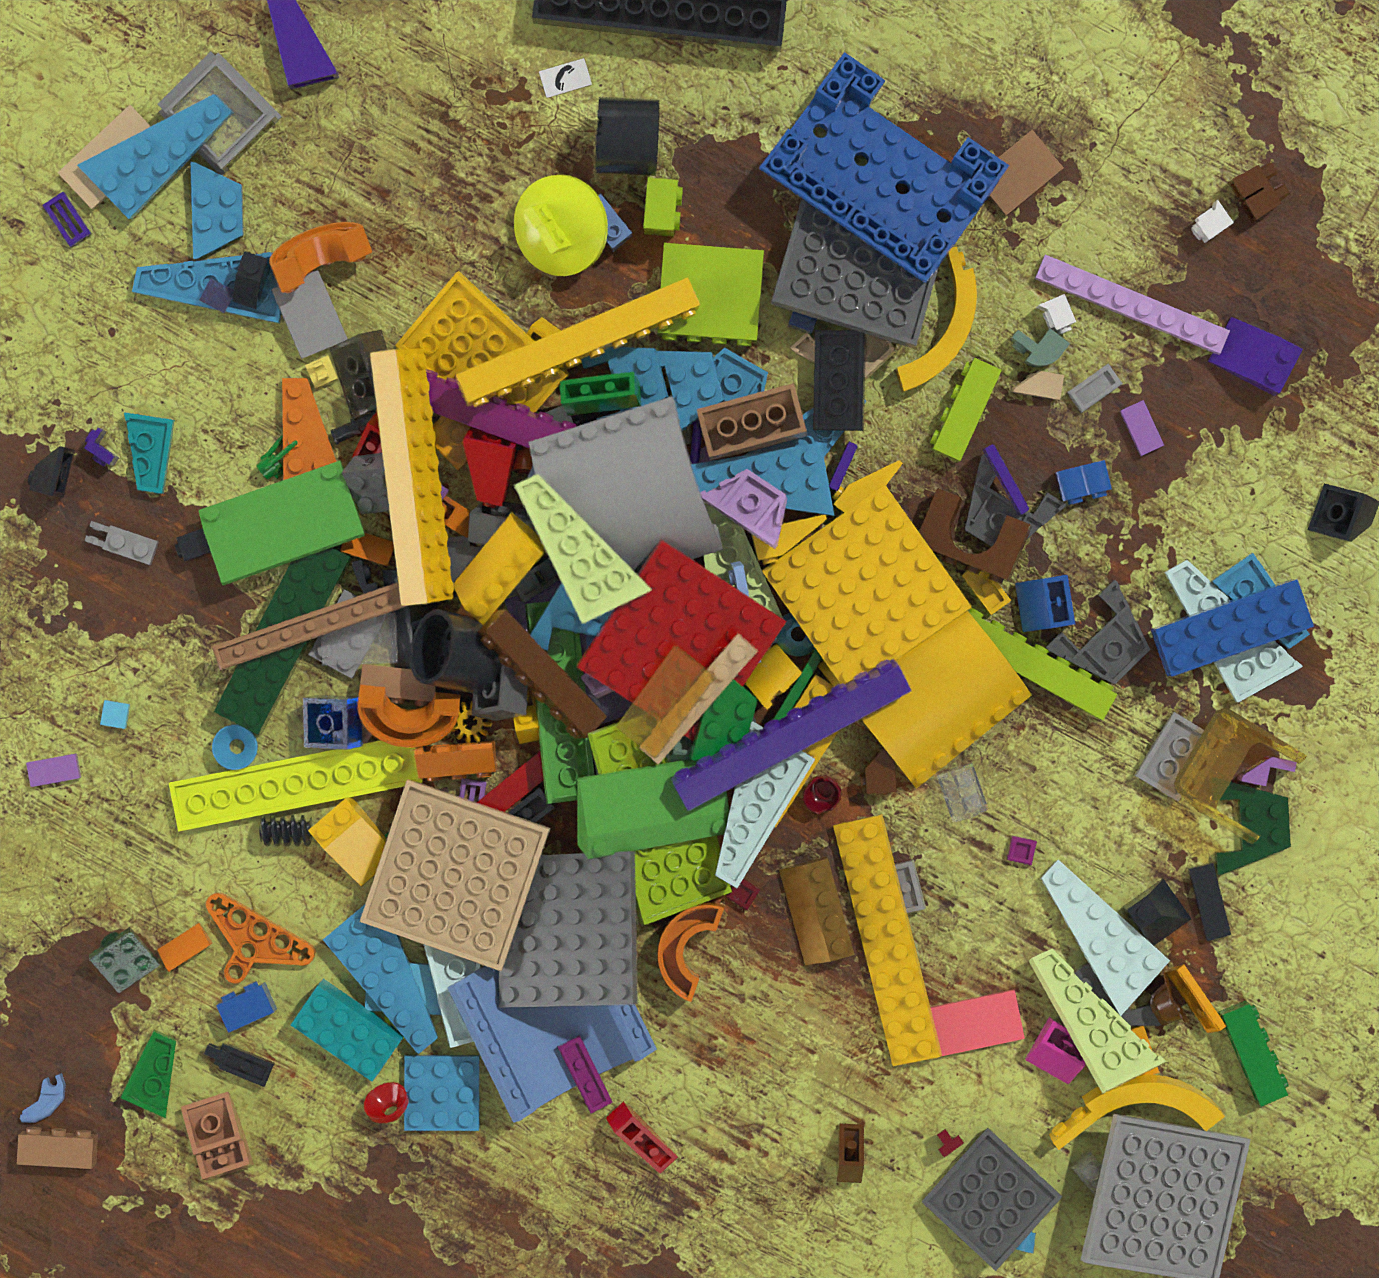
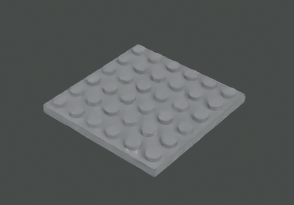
[1081,1114,1251,1278]

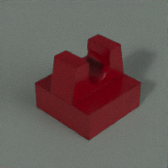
[937,1129,965,1158]

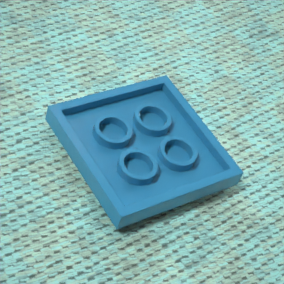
[404,1055,480,1131]

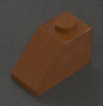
[860,747,897,794]
[837,1123,864,1183]

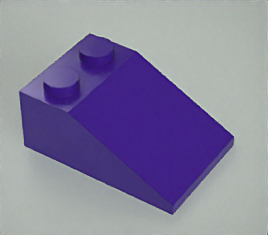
[1208,317,1303,396]

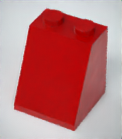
[463,427,518,508]

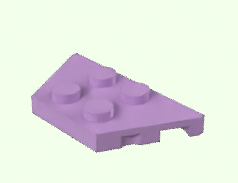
[700,469,788,549]

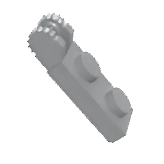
[85,521,159,565]

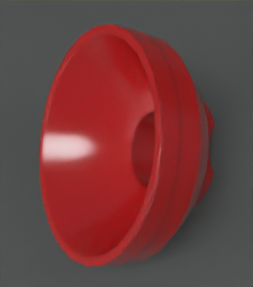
[364,1082,409,1123]

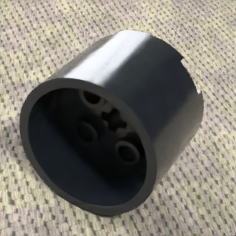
[596,97,660,176]
[410,609,501,695]

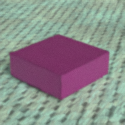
[1007,835,1037,865]

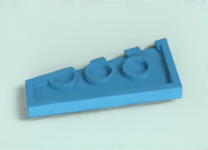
[1211,553,1310,649]

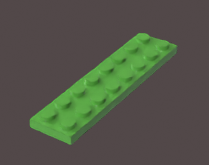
[525,601,594,804]

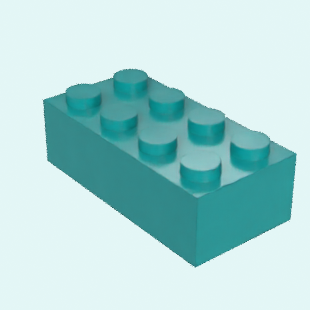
[291,978,403,1082]

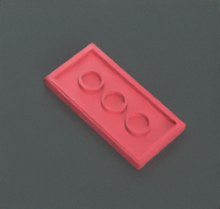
[930,989,1025,1056]

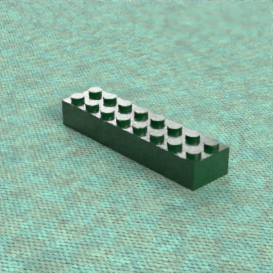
[214,547,353,735]

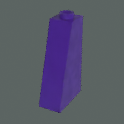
[267,0,339,90]

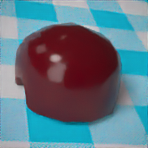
[803,775,841,814]

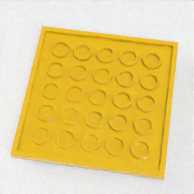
[762,485,972,684]

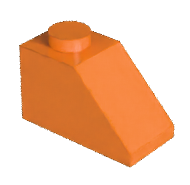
[442,496,471,538]

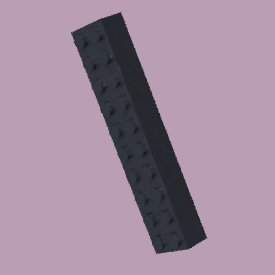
[532,0,787,52]

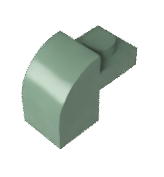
[1010,329,1070,368]

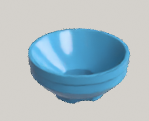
[776,612,815,656]
[212,724,258,770]

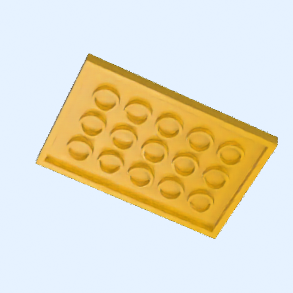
[395,271,570,413]

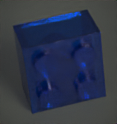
[303,695,363,750]

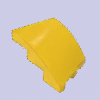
[745,644,802,709]

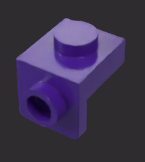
[84,427,119,467]

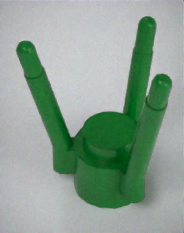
[256,434,298,480]

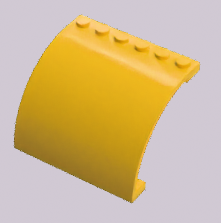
[817,611,1032,789]

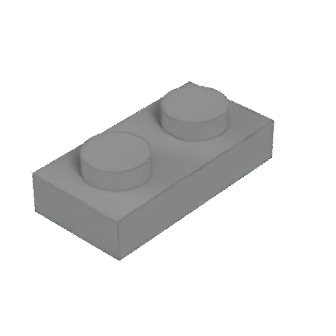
[895,860,926,913]

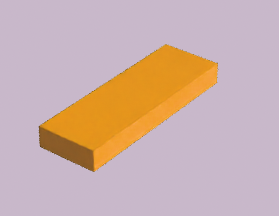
[1166,965,1226,1033]

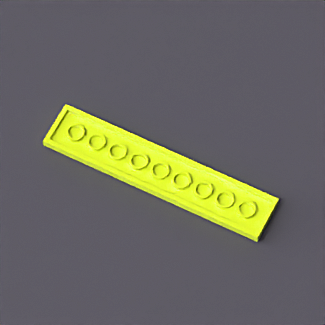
[169,740,423,832]

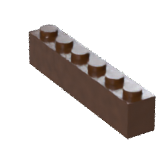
[477,610,607,738]

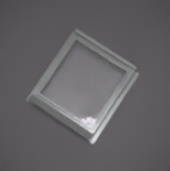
[158,51,282,176]

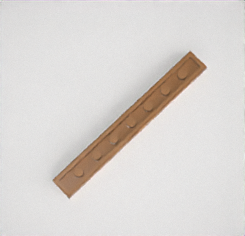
[212,582,410,670]

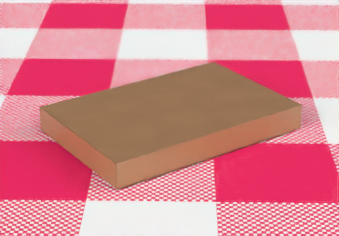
[989,130,1064,216]

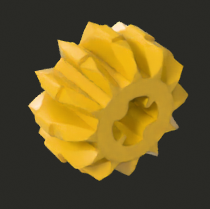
[451,701,492,743]

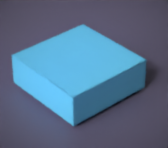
[100,700,130,729]

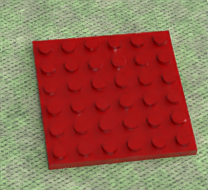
[576,539,786,741]

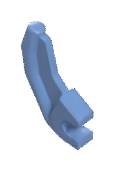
[20,1073,65,1123]

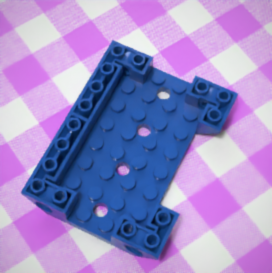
[759,52,1009,283]

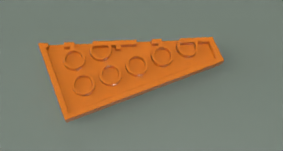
[282,378,337,480]

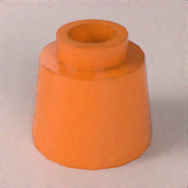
[512,446,533,474]

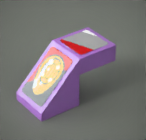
[1237,756,1297,786]

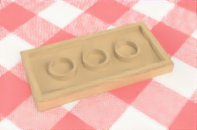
[57,105,151,210]

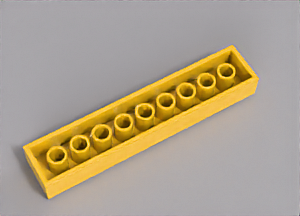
[370,348,454,606]

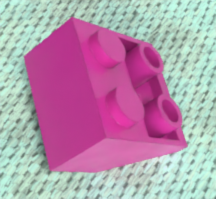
[1025,1016,1086,1084]

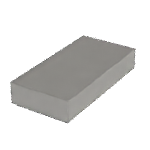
[1067,364,1123,413]

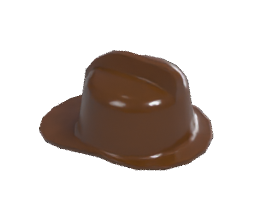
[1150,969,1189,1025]

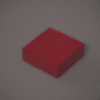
[726,878,760,910]

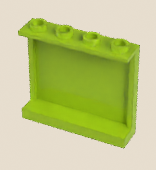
[657,243,764,346]

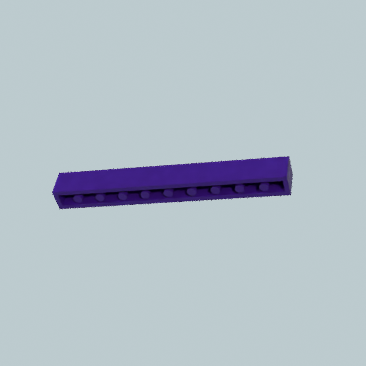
[671,659,912,811]

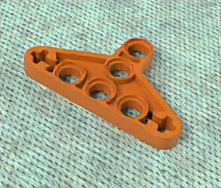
[206,892,316,983]

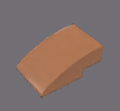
[181,1092,254,1181]

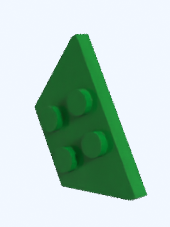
[689,679,758,761]

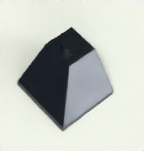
[28,446,75,498]
[1307,483,1379,542]
[1122,878,1192,946]

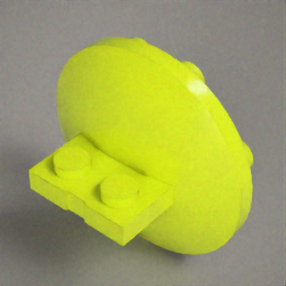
[514,175,608,276]

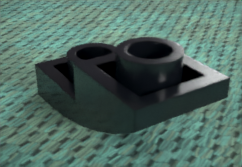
[352,560,383,594]

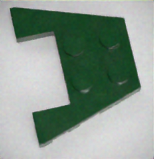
[1211,778,1291,875]

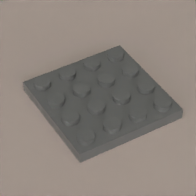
[922,1128,1063,1271]

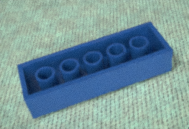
[1150,579,1314,677]

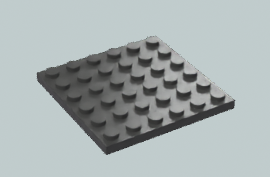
[771,199,950,349]
[499,851,638,1008]

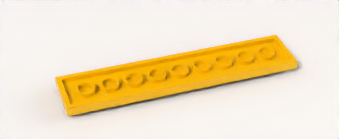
[833,814,942,1066]

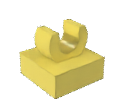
[305,356,339,389]

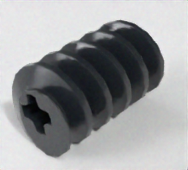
[259,815,312,847]

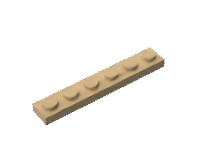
[639,634,758,764]

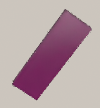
[557,1035,613,1113]

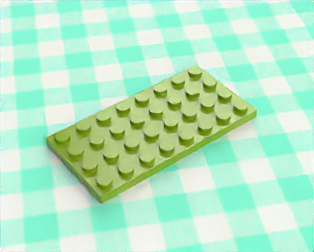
[587,712,732,925]

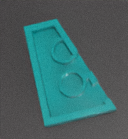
[124,412,175,494]

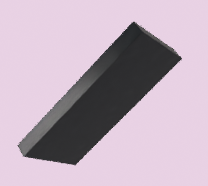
[813,330,866,431]

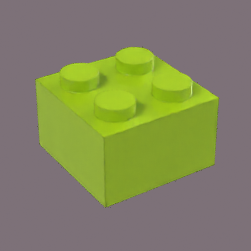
[644,177,683,237]

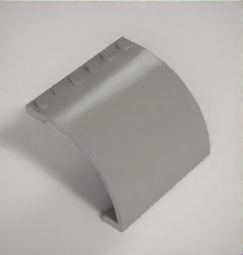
[529,397,723,574]

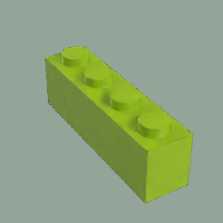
[930,358,1002,462]

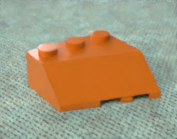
[414,741,497,781]

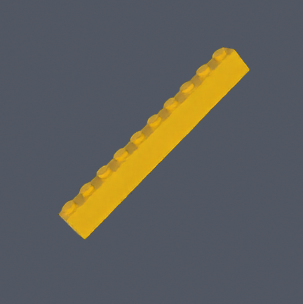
[456,277,700,408]

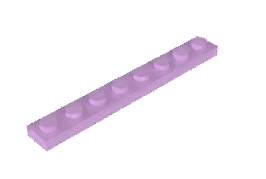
[1035,255,1230,355]

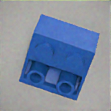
[1015,575,1075,632]

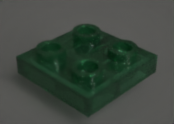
[89,927,160,993]

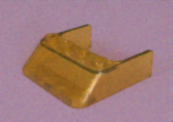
[1174,708,1307,844]

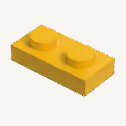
[961,571,1011,615]

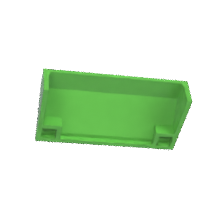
[198,461,365,586]
[578,759,729,859]

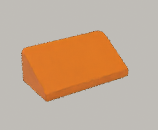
[340,533,394,566]
[158,923,212,972]

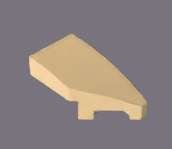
[1011,371,1064,400]

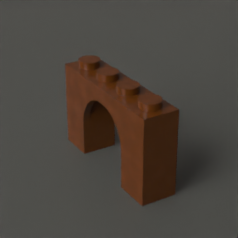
[919,488,1032,584]

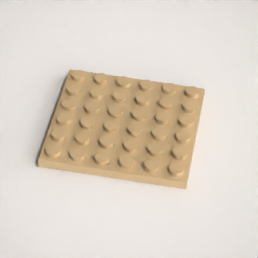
[360,779,550,971]

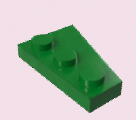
[120,1029,176,1118]

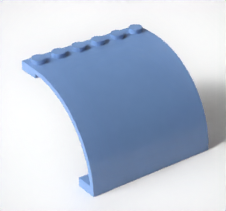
[447,966,657,1123]

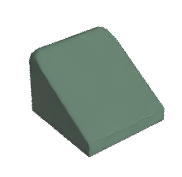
[667,736,693,762]

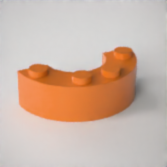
[269,222,373,293]
[358,685,460,748]
[658,902,724,1002]

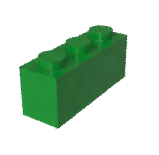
[560,371,641,416]

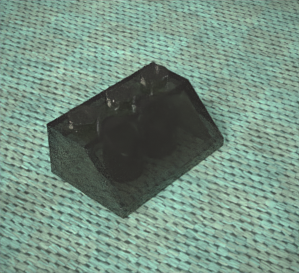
[329,330,388,418]

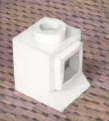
[1191,200,1234,243]
[1036,294,1076,335]

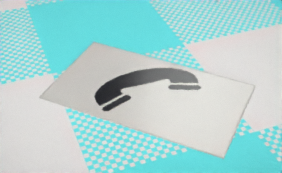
[539,58,592,98]

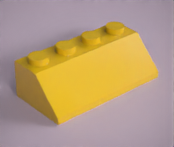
[453,512,546,625]

